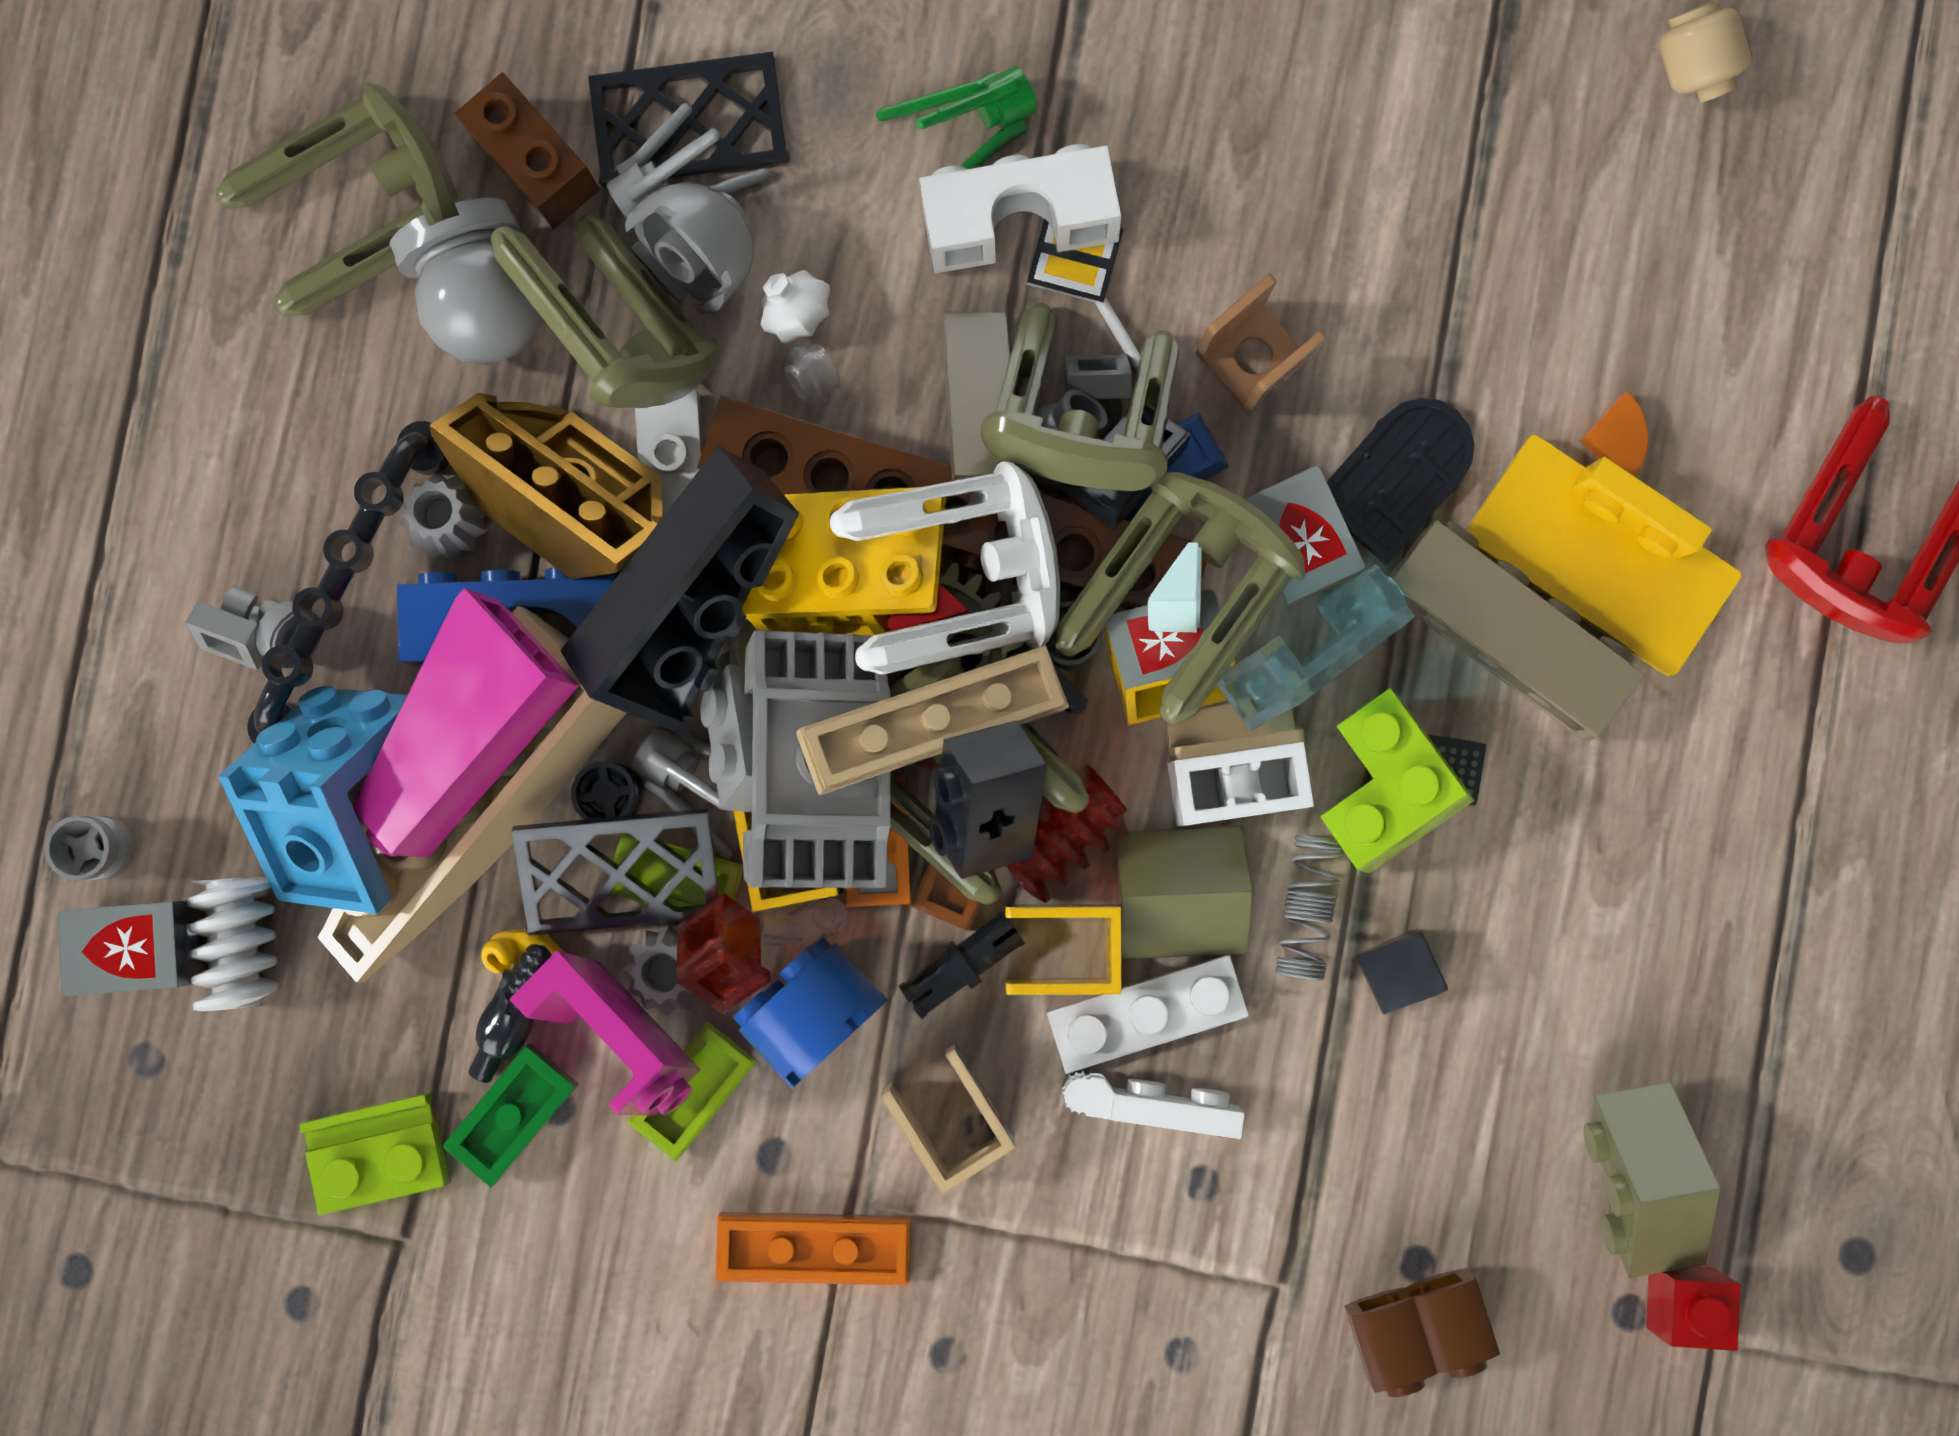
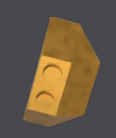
[430,393,663,579]

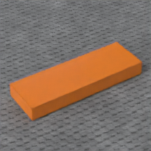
[716,1212,911,1286]

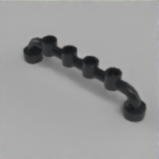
[247,421,449,744]

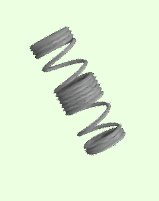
[1274,834,1344,981]

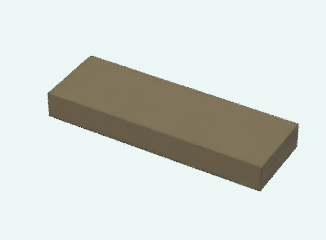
[942,311,1010,481]

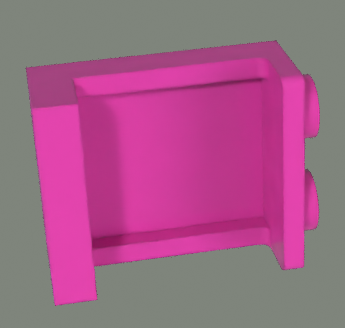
[510,951,701,1116]

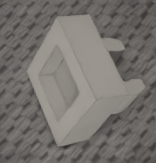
[185,586,264,671]

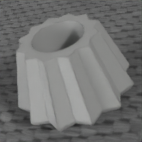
[400,473,487,561]
[622,925,713,1016]

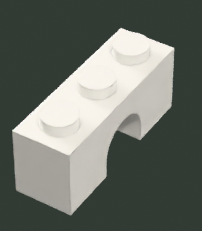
[919,144,1121,274]

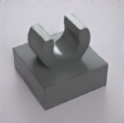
[1064,354,1132,423]

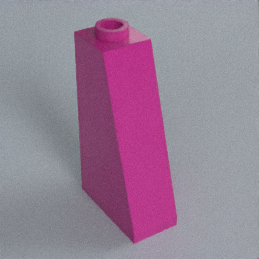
[352,588,579,858]

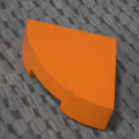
[1579,391,1648,477]

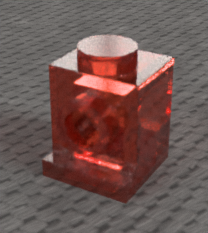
[676,893,771,1014]

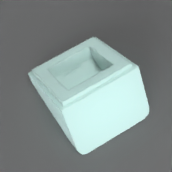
[1148,543,1202,632]

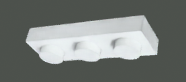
[1046,954,1249,1074]

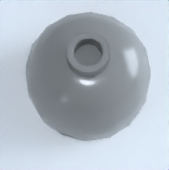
[625,181,754,313]

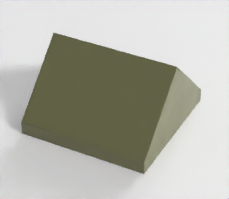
[1114,826,1253,959]

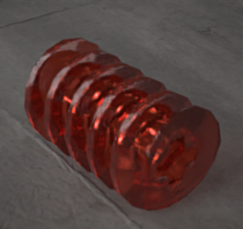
[1006,763,1129,904]

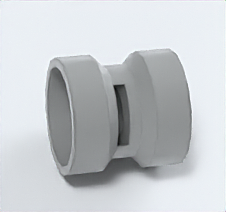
[44,816,135,881]

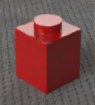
[1646,1266,1741,1351]

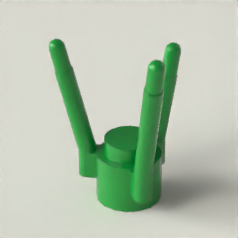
[876,66,1037,169]

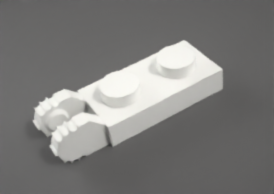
[1061,1070,1245,1139]

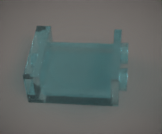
[1217,565,1415,731]

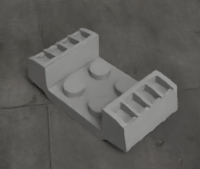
[743,630,890,888]

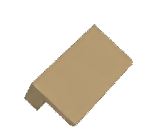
[1164,681,1305,762]

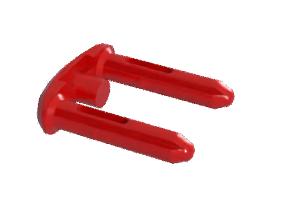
[1765,396,1959,643]

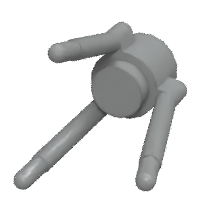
[606,103,770,218]
[631,727,734,860]

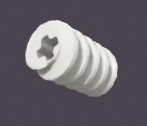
[187,876,279,1011]

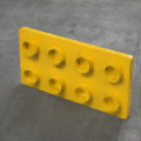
[1466,435,1741,677]
[742,487,946,635]

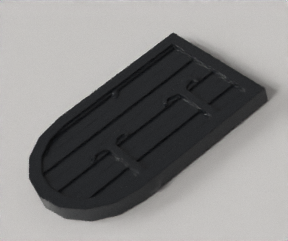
[1327,397,1475,565]

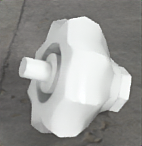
[760,270,830,344]

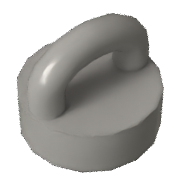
[256,600,322,668]

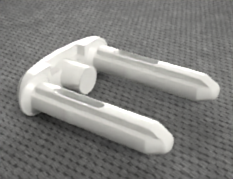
[830,461,1060,675]

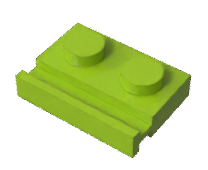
[299,1092,451,1216]

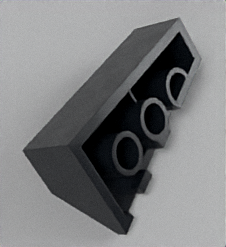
[560,446,799,736]

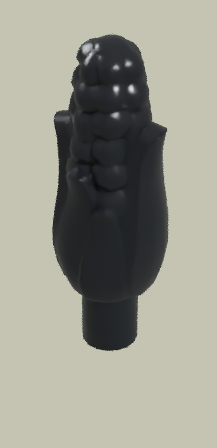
[468,944,552,1083]

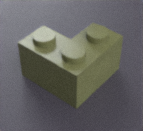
[1583,1082,1721,1278]

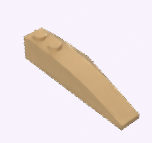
[318,605,626,982]

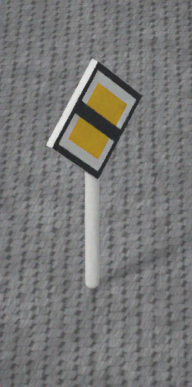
[1027,219,1141,373]

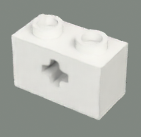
[1167,742,1314,826]

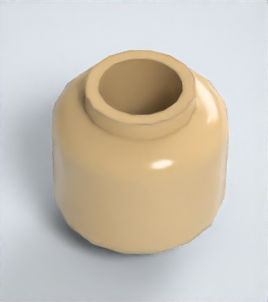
[1658,0,1753,102]

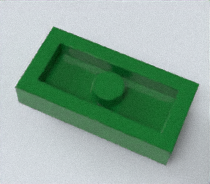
[442,1043,579,1188]

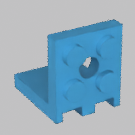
[218,686,407,914]

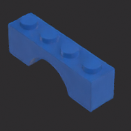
[397,566,625,667]

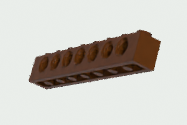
[697,395,1207,610]

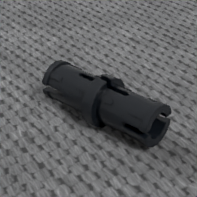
[898,911,1026,1019]

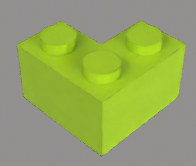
[1320,688,1475,873]

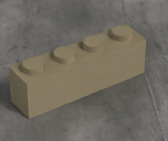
[1379,520,1645,739]

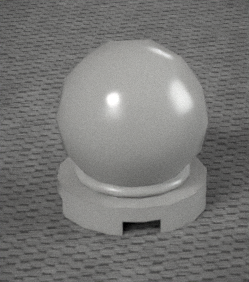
[390,198,542,365]

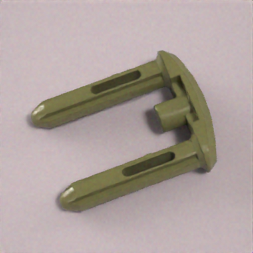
[216,83,459,317]
[491,214,721,408]
[980,303,1179,491]
[1055,472,1305,725]
[890,656,1089,904]

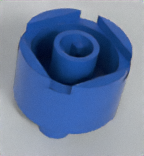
[733,937,888,1089]

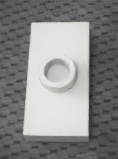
[635,390,703,516]

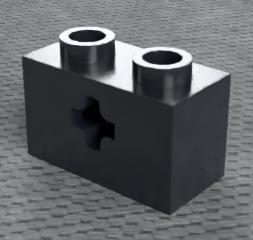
[929,720,1047,879]

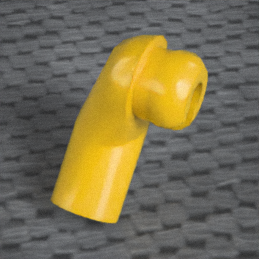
[481,929,565,974]

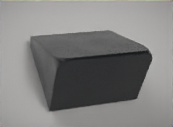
[1355,929,1448,1014]

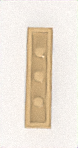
[796,645,1069,796]

